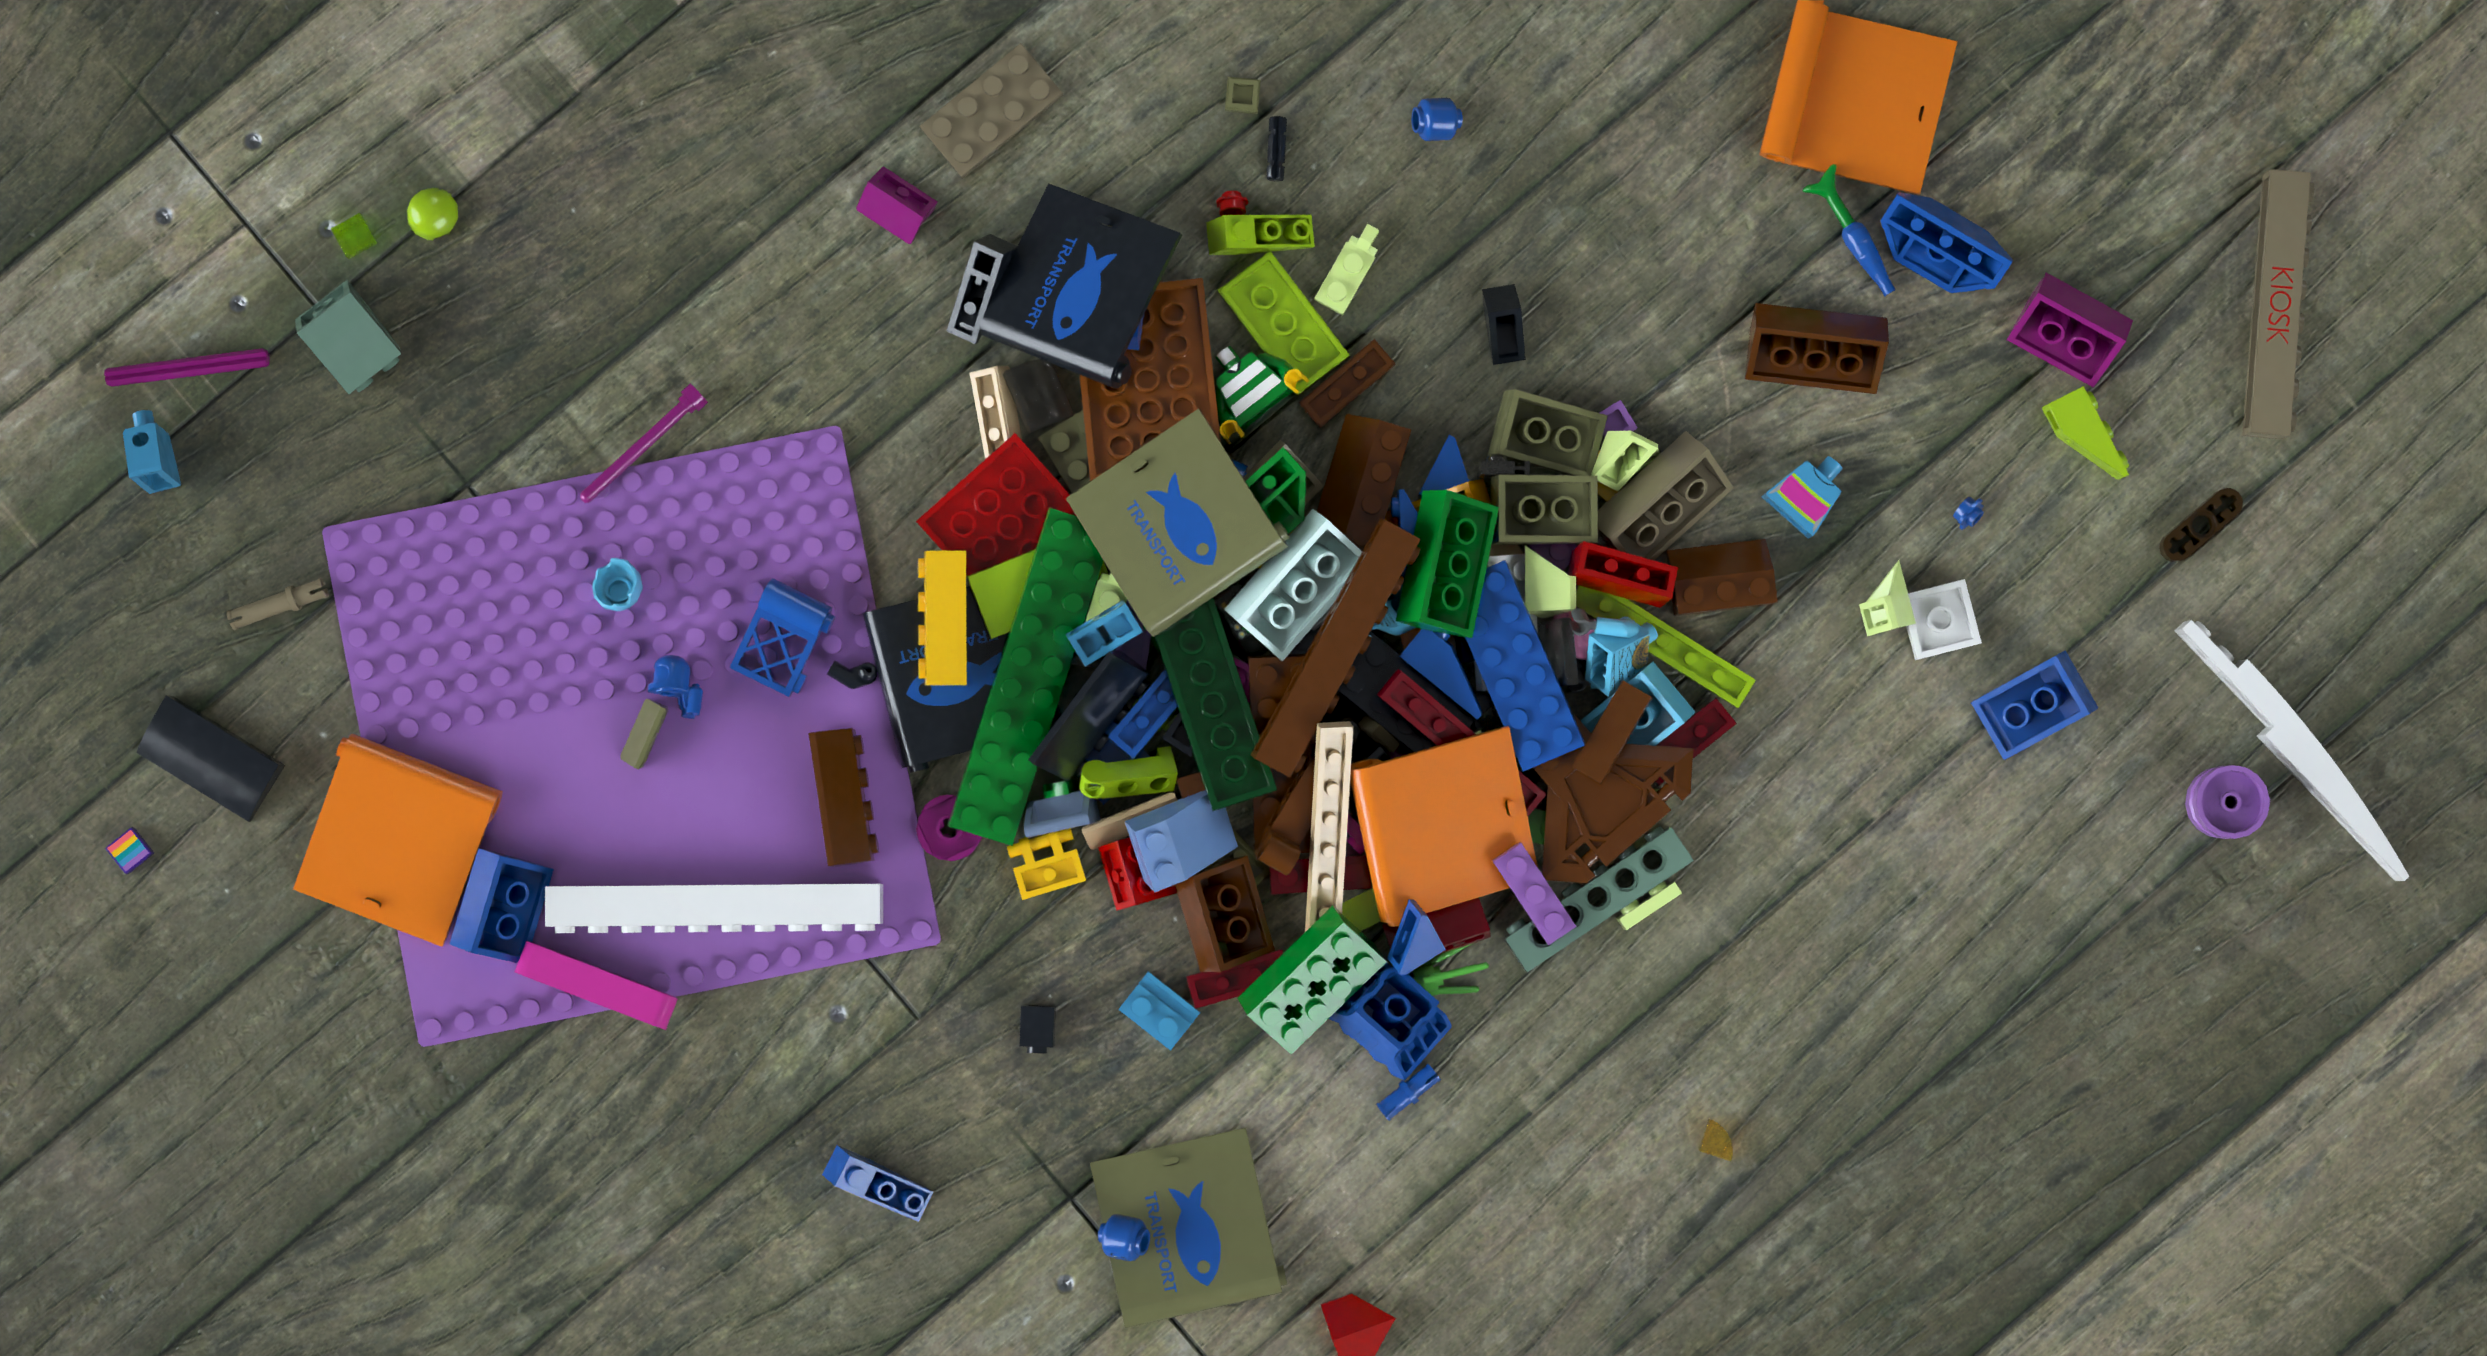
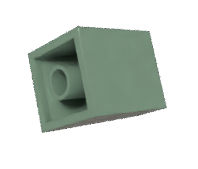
[295,280,401,394]

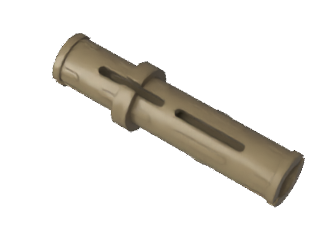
[227,577,329,630]

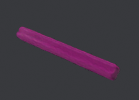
[104,348,270,387]

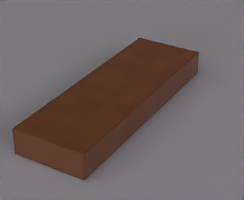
[1299,339,1396,429]
[1572,680,1652,785]

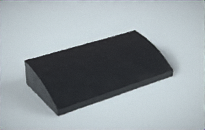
[136,695,285,822]

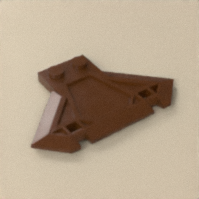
[1532,715,1693,883]

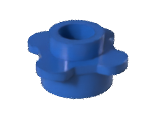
[1953,497,1984,530]

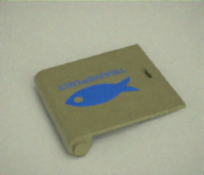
[1066,408,1290,637]
[1090,1128,1288,1328]

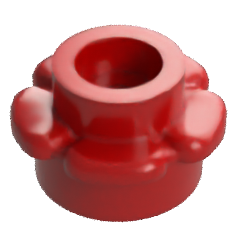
[1216,191,1249,216]

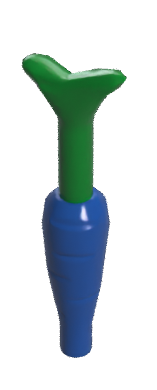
[1802,164,1896,297]

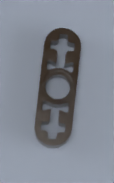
[2159,488,2243,562]

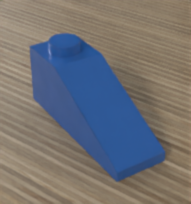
[1400,629,1483,720]

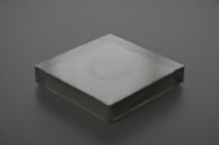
[1537,618,1579,687]

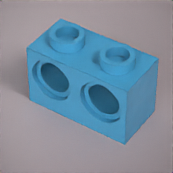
[1065,600,1143,667]

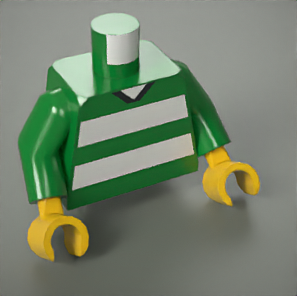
[1215,346,1309,444]

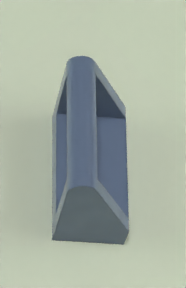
[1024,790,1101,838]

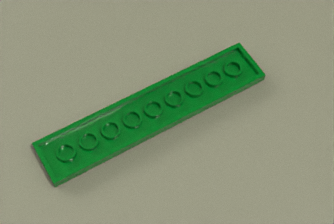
[948,508,1104,846]

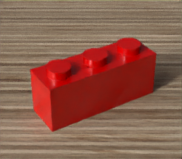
[1568,541,1678,608]

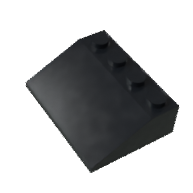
[1028,649,1151,781]

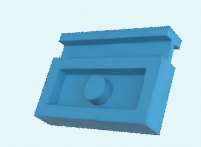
[1118,971,1201,1051]

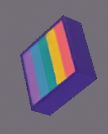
[105,827,154,874]

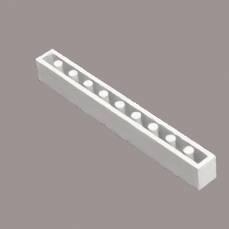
[545,884,883,933]

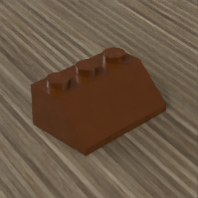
[1666,539,1778,616]
[1175,855,1275,972]

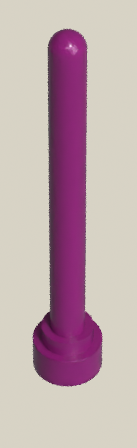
[580,383,708,503]

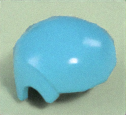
[592,558,643,611]

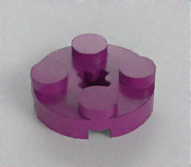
[916,795,982,861]

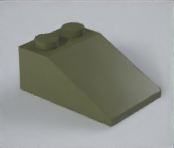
[1488,389,1608,476]
[1491,475,1598,545]

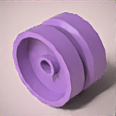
[2185,765,2270,839]

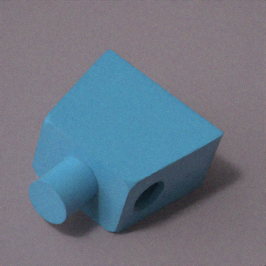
[123,410,181,494]

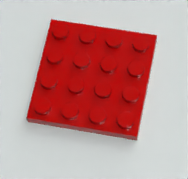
[916,433,1076,578]

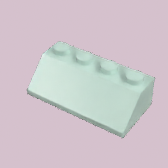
[1224,509,1362,661]

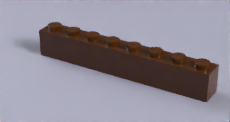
[1251,518,1421,778]

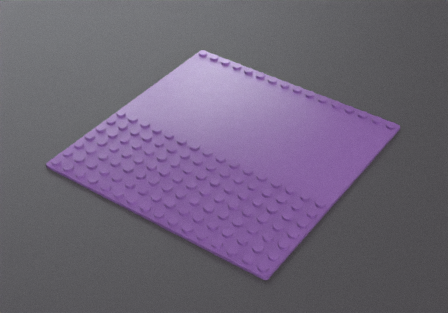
[322,426,941,1047]

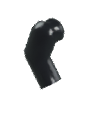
[826,661,877,689]

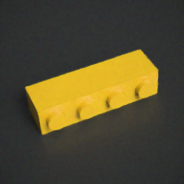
[918,551,967,686]

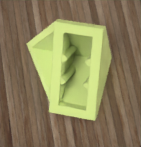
[1591,430,1660,491]
[1525,546,1576,618]
[1859,560,1916,636]

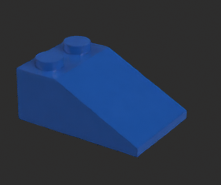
[1971,650,2098,760]

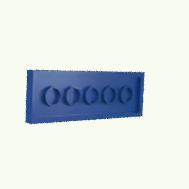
[1465,560,1586,772]

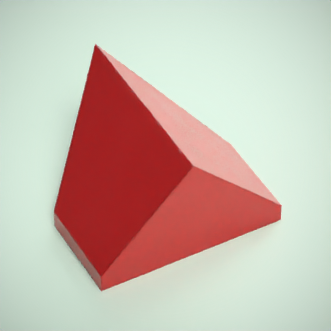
[1321,1293,1396,1356]

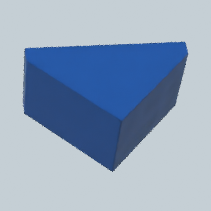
[1418,435,1469,498]
[1387,899,1446,975]

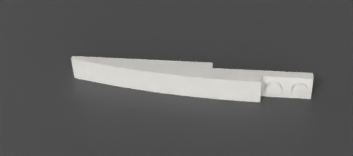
[2174,620,2409,881]

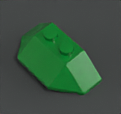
[1245,447,1306,534]

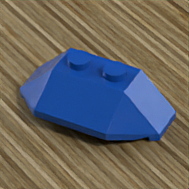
[1880,192,2013,293]

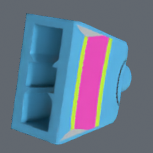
[1762,456,1843,539]

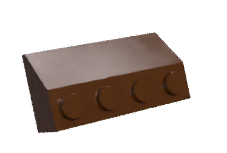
[1745,303,1889,394]
[1317,414,1411,551]
[808,728,879,867]

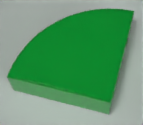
[1042,779,1077,798]

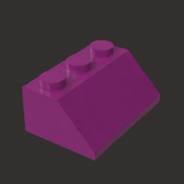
[2007,272,2133,388]

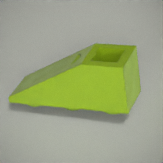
[1206,215,1315,255]
[2042,386,2129,480]

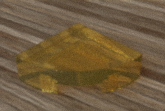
[1698,1119,1733,1162]

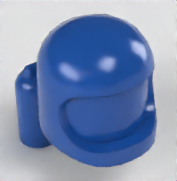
[648,655,703,719]

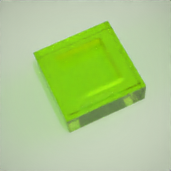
[331,213,378,259]

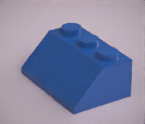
[450,848,554,963]

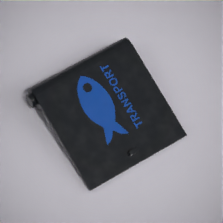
[980,183,1182,389]
[863,586,1061,773]

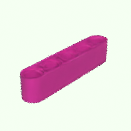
[514,941,678,1030]

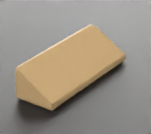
[970,366,1022,459]
[1081,791,1178,850]

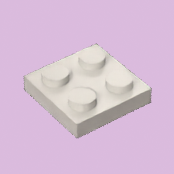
[1906,579,1982,660]

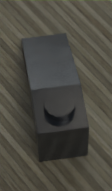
[947,234,1017,344]

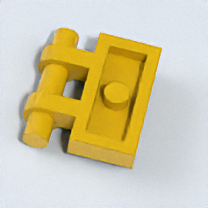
[1007,828,1087,900]

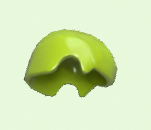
[407,188,458,240]

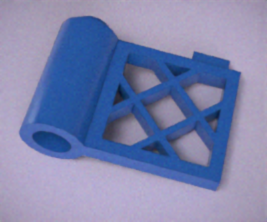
[729,578,835,697]

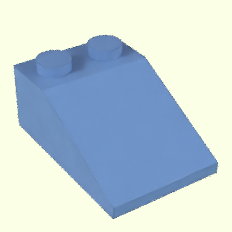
[1125,790,1238,892]

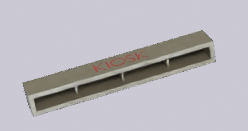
[2242,169,2315,440]

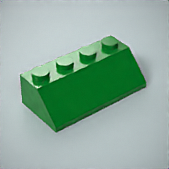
[1396,490,1499,638]

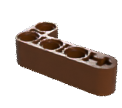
[1254,744,1316,876]

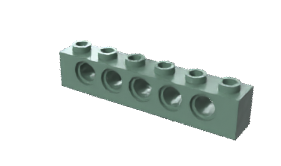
[1503,826,1694,972]

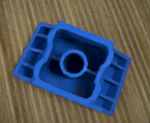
[1329,962,1452,1080]

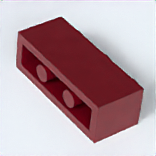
[1382,897,1491,955]

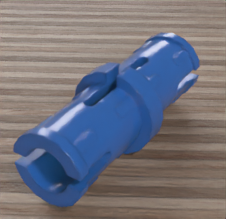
[1376,1063,1441,1121]

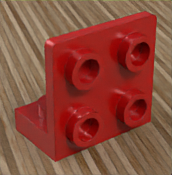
[1098,837,1177,911]

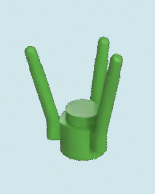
[1413,943,1489,996]

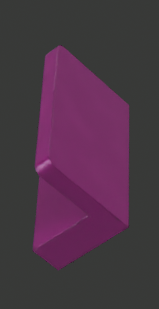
[856,166,938,244]

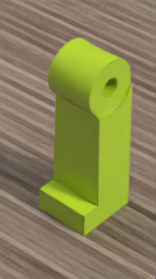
[1079,746,1178,799]

